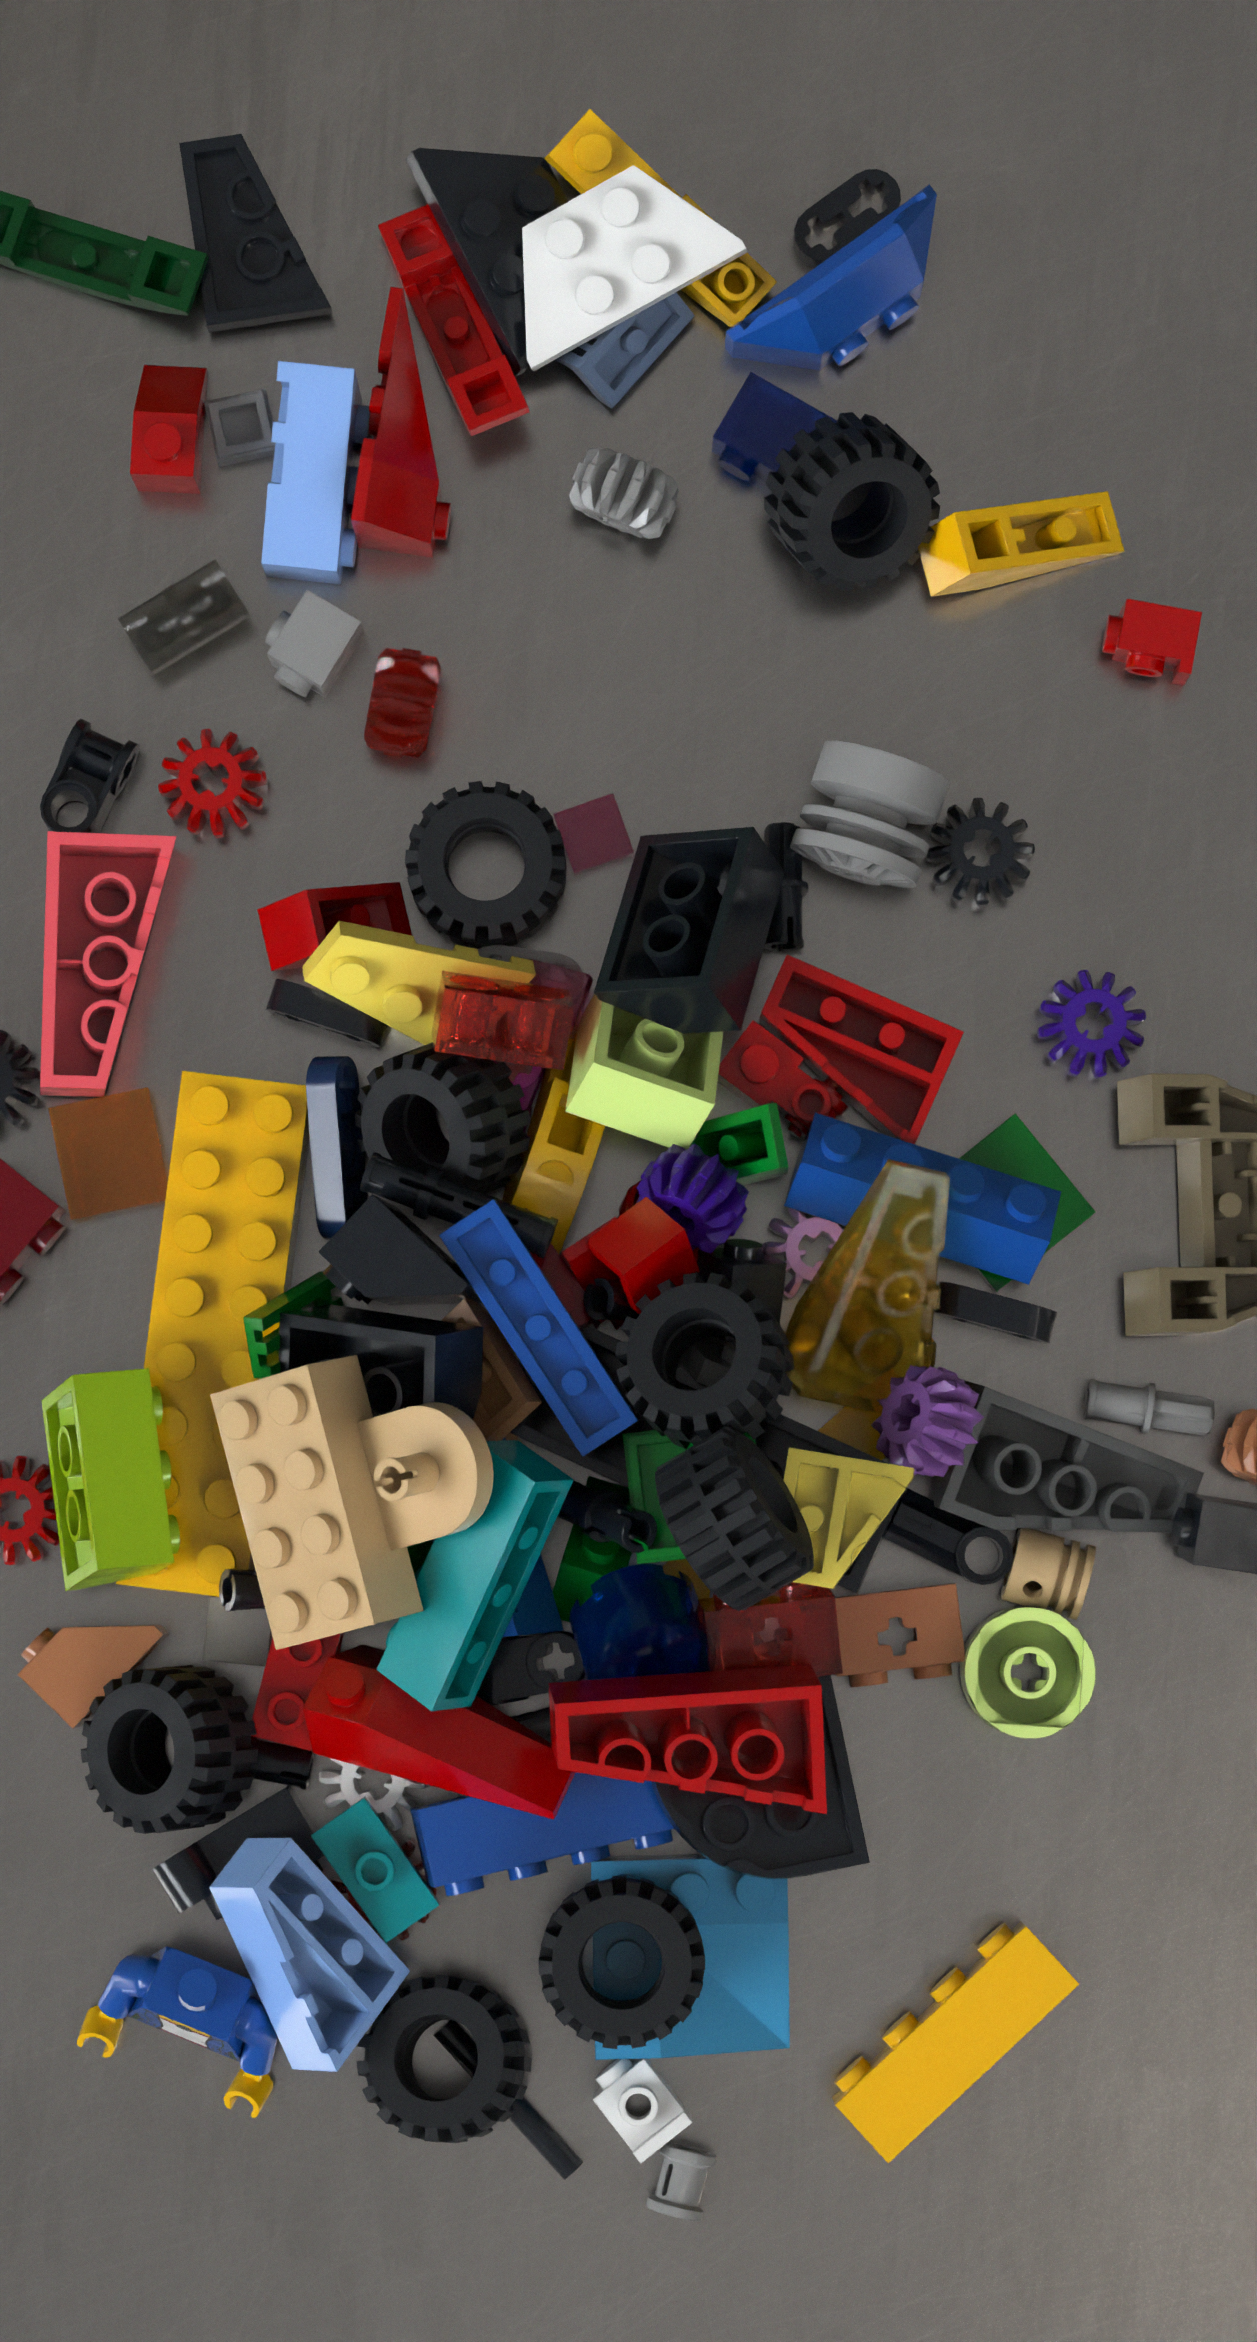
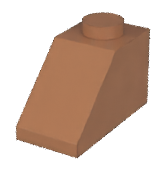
[17,1625,170,1729]

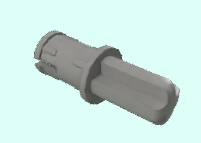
[1084,1379,1215,1436]

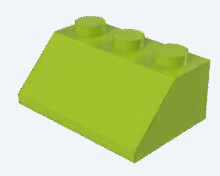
[41,1368,180,1591]

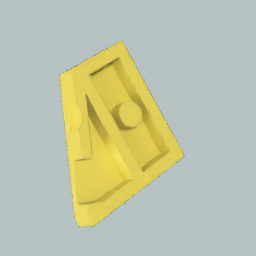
[783,1448,915,1589]

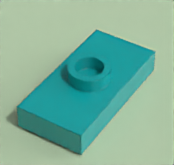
[311,1796,440,1943]

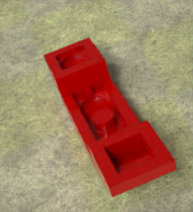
[378,204,530,437]

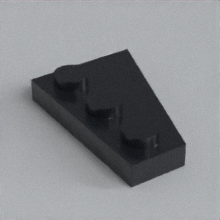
[179,134,333,332]

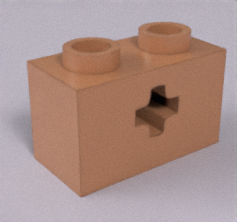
[825,1583,965,1687]

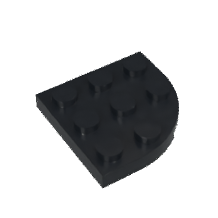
[651,1669,870,1879]

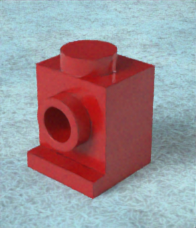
[1102,599,1202,686]

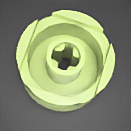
[960,1607,1095,1738]

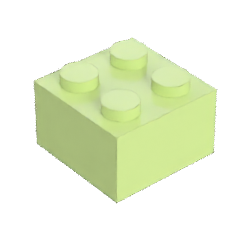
[565,994,723,1150]

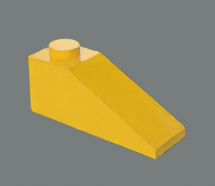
[918,491,1124,597]

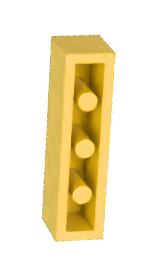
[832,1921,1079,2163]

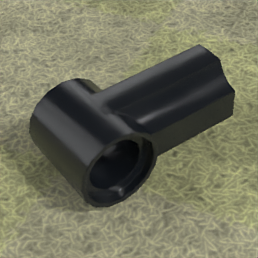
[883,1488,1014,1585]

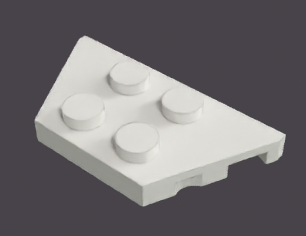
[522,165,747,372]

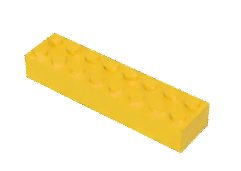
[116,1071,310,1597]

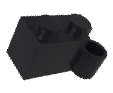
[152,1785,324,1920]

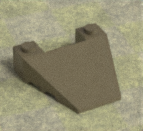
[1117,1073,1257,1336]

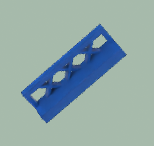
[439,1199,639,1457]

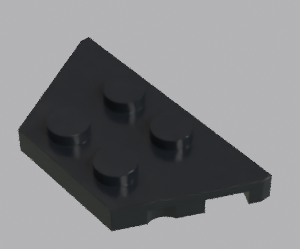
[406,148,568,377]

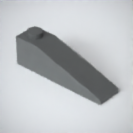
[934,1380,1204,1533]

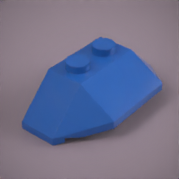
[725,184,937,371]

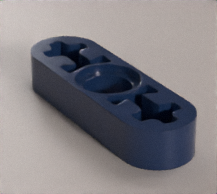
[306,1056,368,1240]

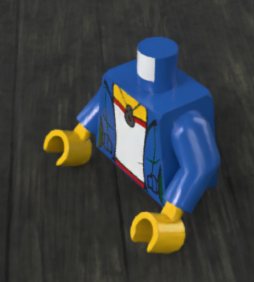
[77,1946,278,2118]

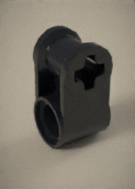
[40,719,140,833]
[476,1631,590,1705]

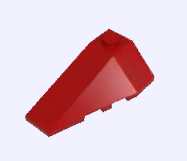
[351,287,451,558]
[303,1645,576,1820]

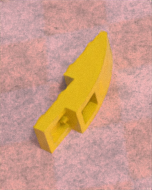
[544,109,777,327]
[502,1025,605,1254]

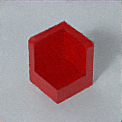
[588,1197,700,1314]

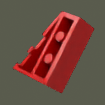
[759,954,964,1144]

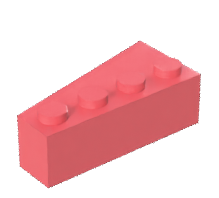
[40,831,177,1097]

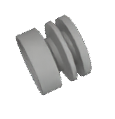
[790,740,950,888]

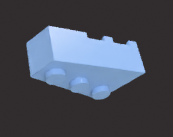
[261,361,370,585]
[209,1838,410,2072]

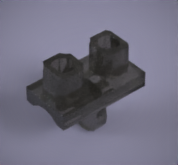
[118,559,250,675]

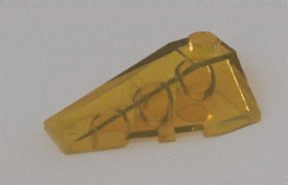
[785,1159,950,1414]

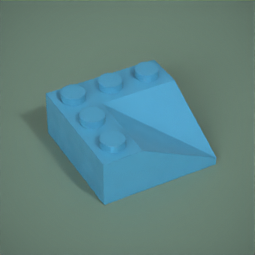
[591,1854,790,2060]

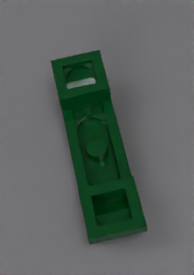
[0,191,209,316]

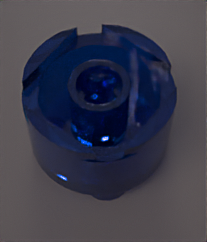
[569,1564,715,1680]

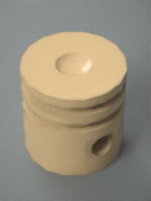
[1000,1528,1096,1620]

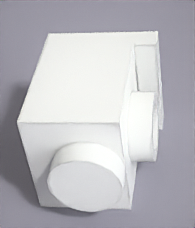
[592,2059,692,2163]

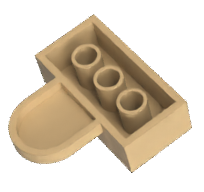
[210,1355,494,1650]

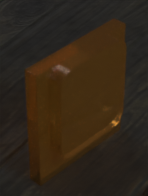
[48,1087,168,1221]

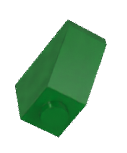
[690,1103,789,1185]

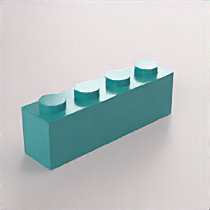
[376,1440,574,1711]

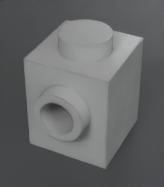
[265,590,365,698]

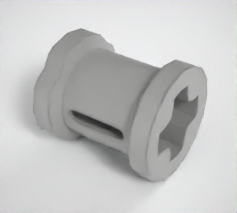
[645,2142,717,2222]

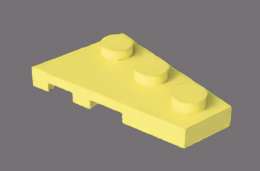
[302,921,536,1048]

